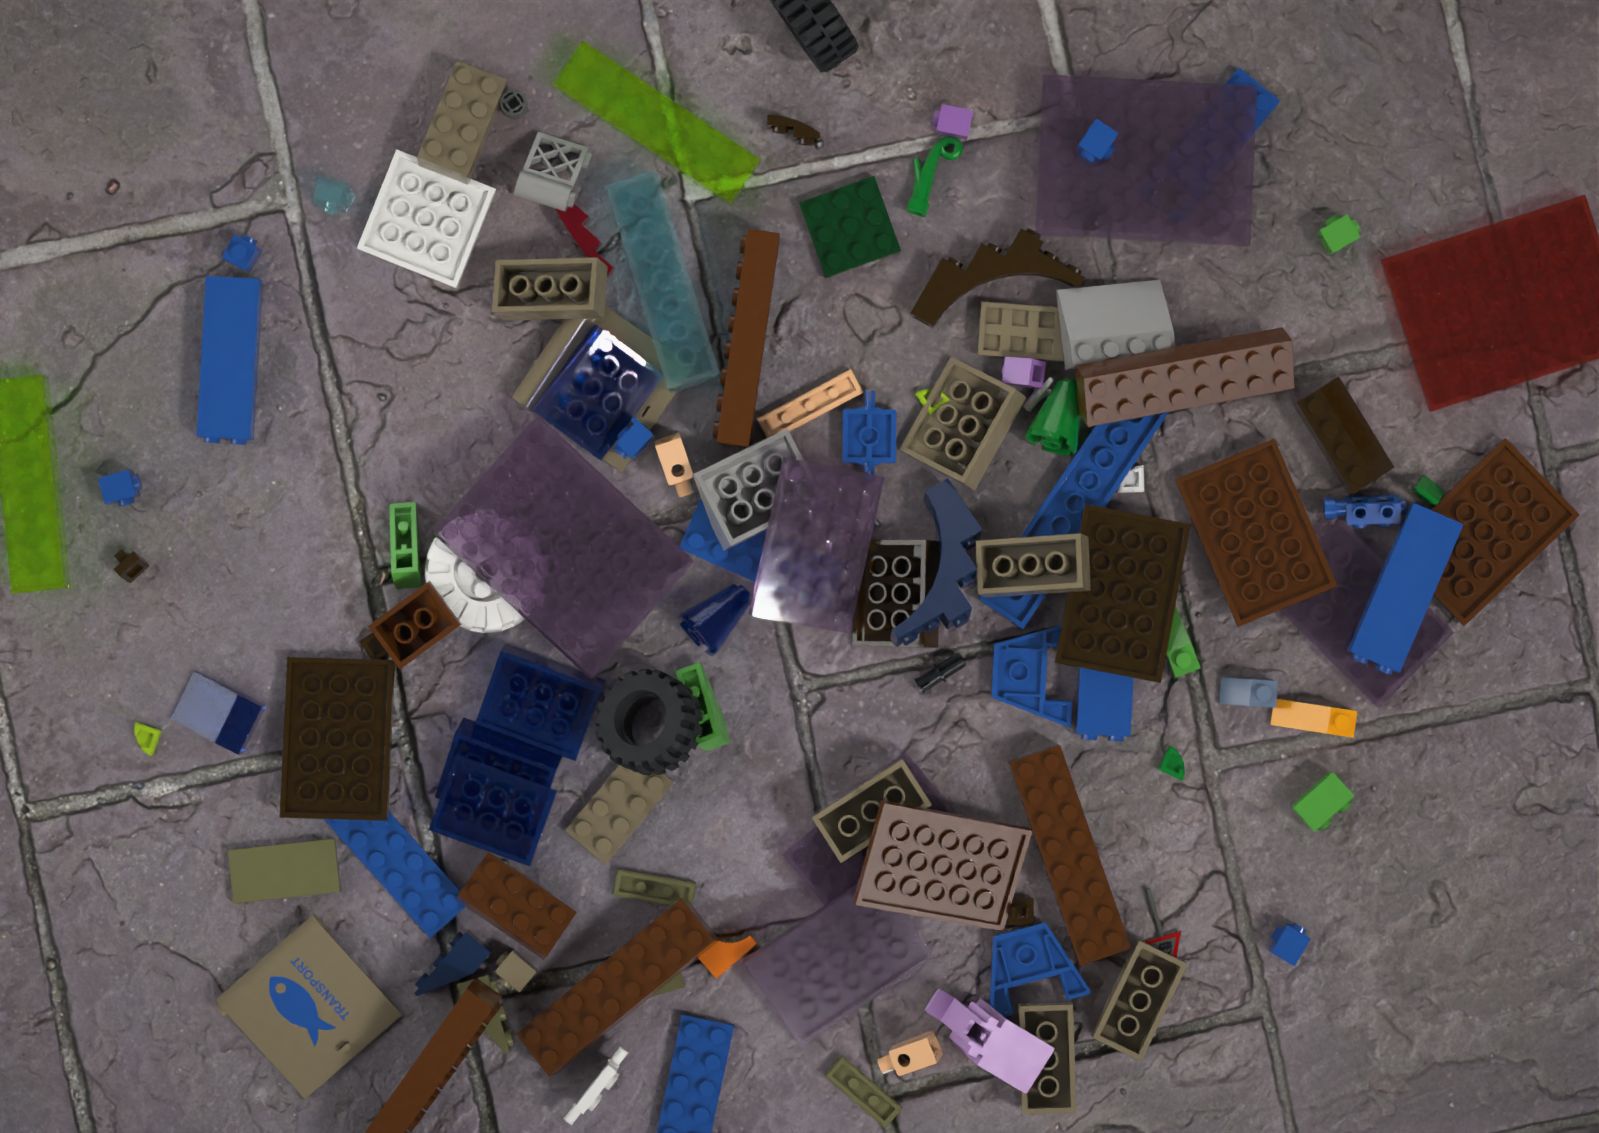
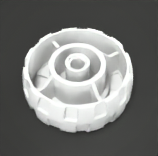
[425,510,548,633]

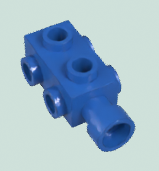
[1324,493,1406,528]

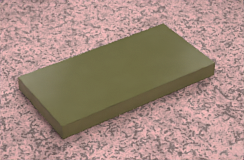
[228,838,341,904]

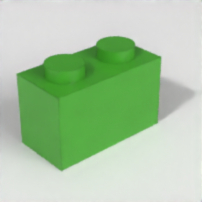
[1290,771,1354,832]

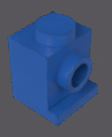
[613,417,656,460]

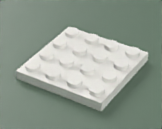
[357,149,496,289]

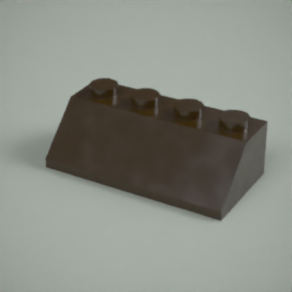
[1293,377,1394,495]

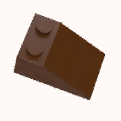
[368,581,461,669]

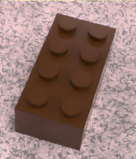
[455,852,577,960]

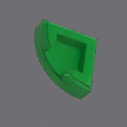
[1158,745,1185,781]

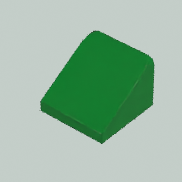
[1412,475,1444,506]

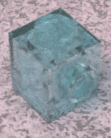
[312,177,355,215]

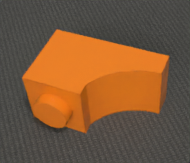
[698,935,758,979]

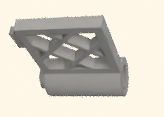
[514,132,592,212]

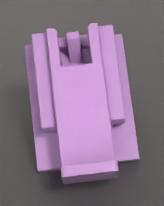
[925,989,1054,1093]

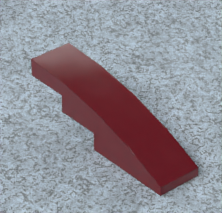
[556,204,615,278]

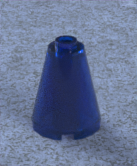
[677,584,751,656]

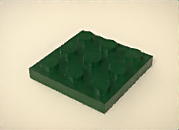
[799,176,901,279]

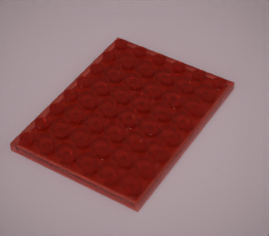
[1380,195,1599,412]

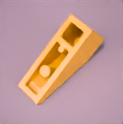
[1270,699,1358,738]

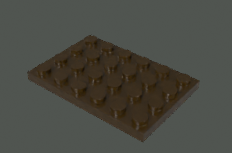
[1054,504,1191,683]
[280,657,395,821]

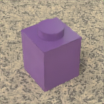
[932,104,973,140]
[1002,356,1046,389]

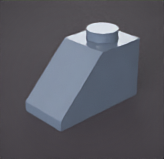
[1219,677,1278,708]

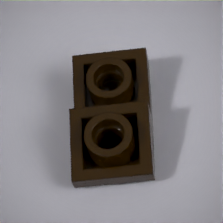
[767,115,820,146]

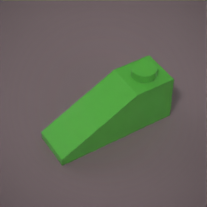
[389,502,422,589]
[1166,606,1201,678]
[675,662,731,751]

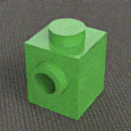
[1316,214,1361,256]

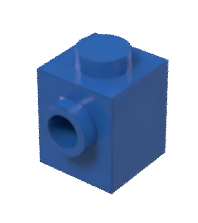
[1076,118,1119,164]
[222,233,262,273]
[98,469,142,507]
[1268,922,1311,966]

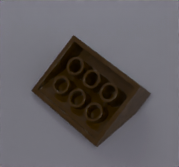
[852,539,940,648]

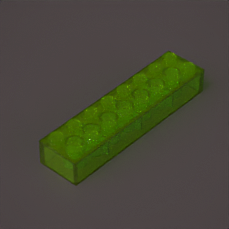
[553,40,761,207]
[0,375,71,594]

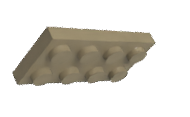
[977,302,1064,362]
[565,765,674,865]

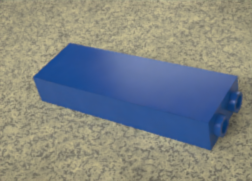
[197,276,263,445]
[1347,503,1464,675]
[1075,667,1134,742]

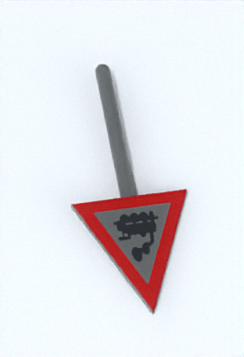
[1144,888,1181,957]

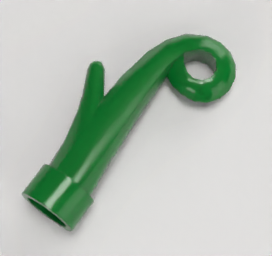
[906,136,963,217]

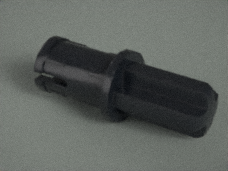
[914,653,966,694]

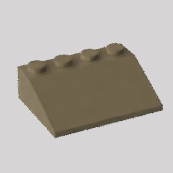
[899,357,1026,491]

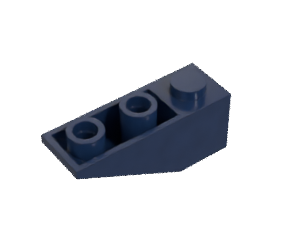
[414,930,493,996]

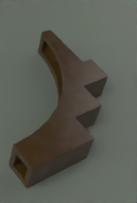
[910,228,1085,329]

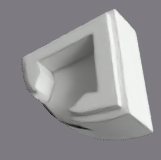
[1117,465,1144,493]

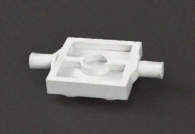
[563,1046,629,1125]

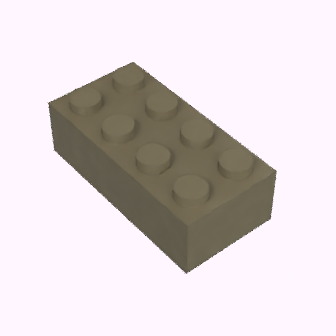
[417,61,507,185]
[492,258,608,320]
[976,533,1091,598]
[812,758,932,863]
[1090,938,1188,1061]
[1017,1002,1077,1114]

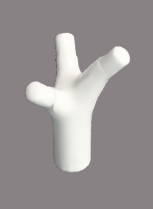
[1022,377,1053,412]

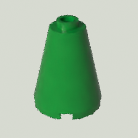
[1025,378,1080,456]

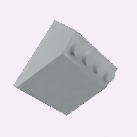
[1056,280,1176,370]
[693,428,824,551]

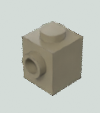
[495,949,538,992]

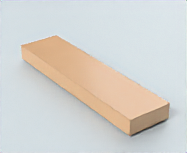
[757,369,863,438]

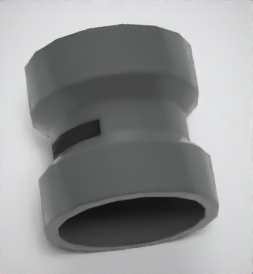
[500,90,528,119]

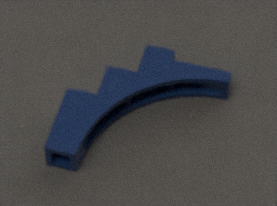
[890,478,983,647]

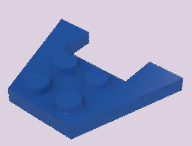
[991,625,1072,728]
[989,922,1092,1017]

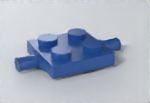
[842,390,896,482]

